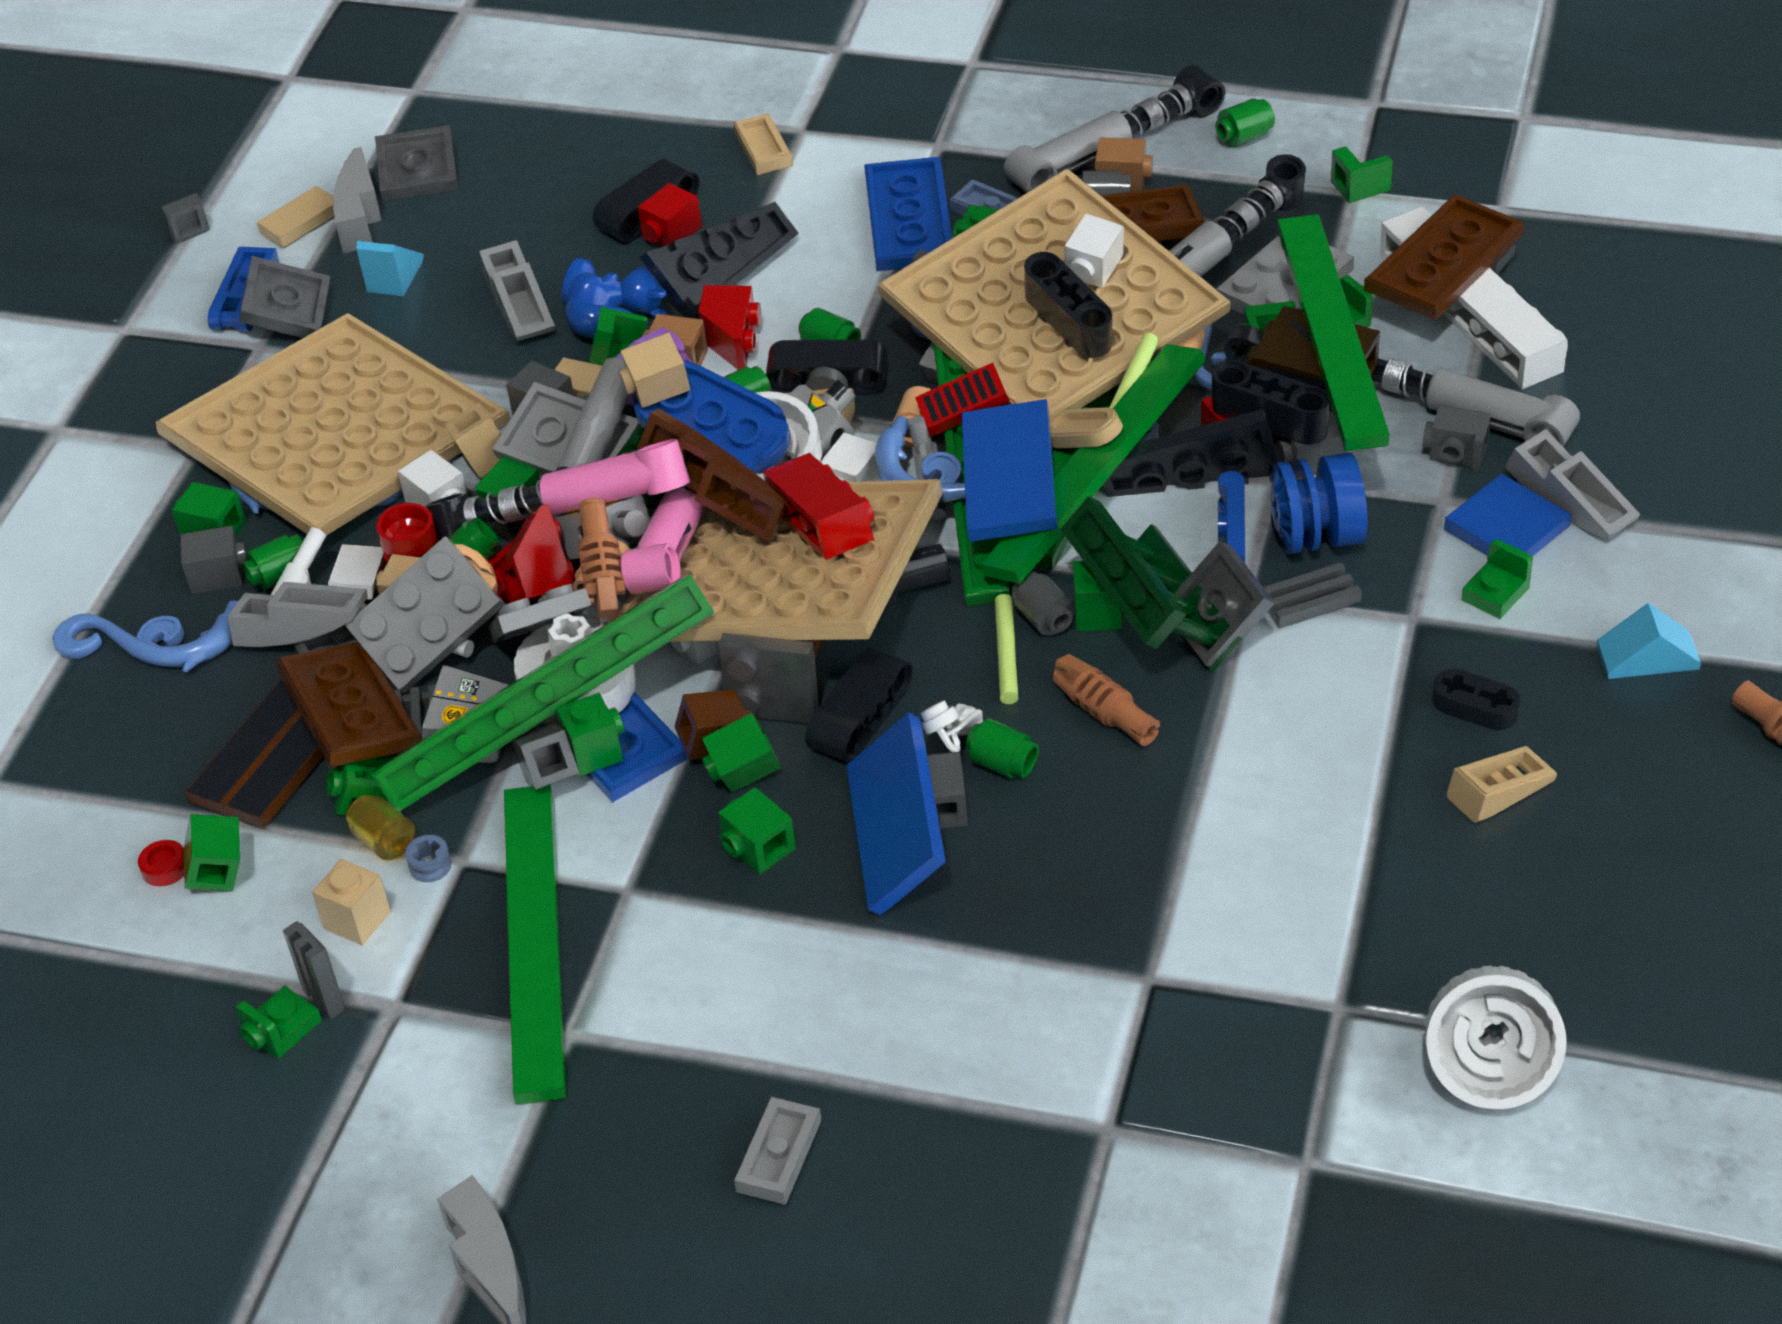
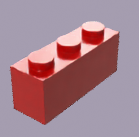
[763,453,875,560]

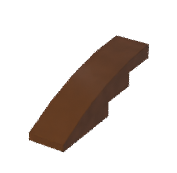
[637,408,788,542]

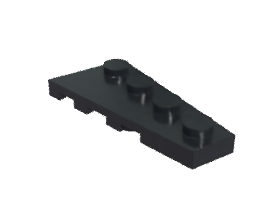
[640,202,799,319]
[1103,409,1280,497]

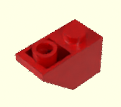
[698,285,761,370]
[499,504,575,606]

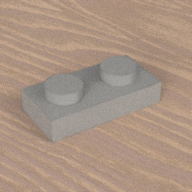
[734,1097,822,1205]

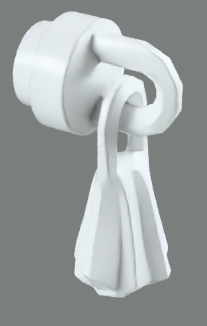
[920,700,983,753]

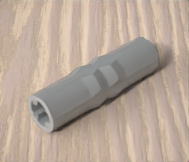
[556,358,630,471]

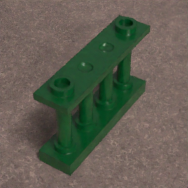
[1060,496,1243,672]

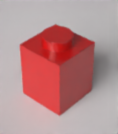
[638,183,702,247]

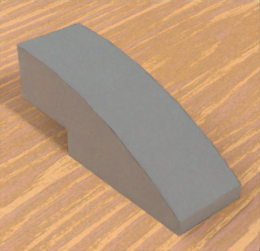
[333,147,382,254]
[479,240,555,342]
[1505,429,1641,539]
[227,582,368,647]
[437,1175,526,1324]

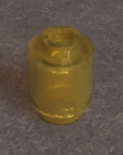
[346,795,415,860]

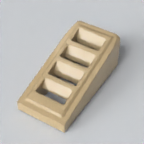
[1447,746,1557,823]

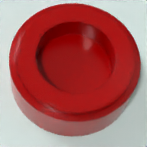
[138,840,184,886]

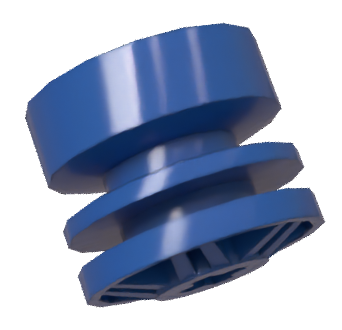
[1270,452,1368,554]

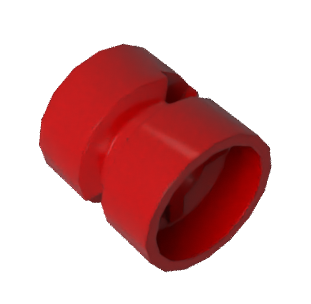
[376,503,438,565]

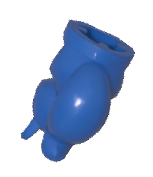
[561,258,667,339]

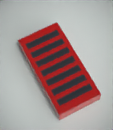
[915,362,1010,436]

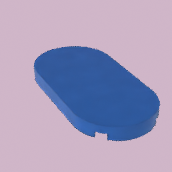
[633,361,790,473]

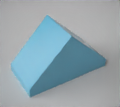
[356,241,424,297]
[1596,603,1701,679]

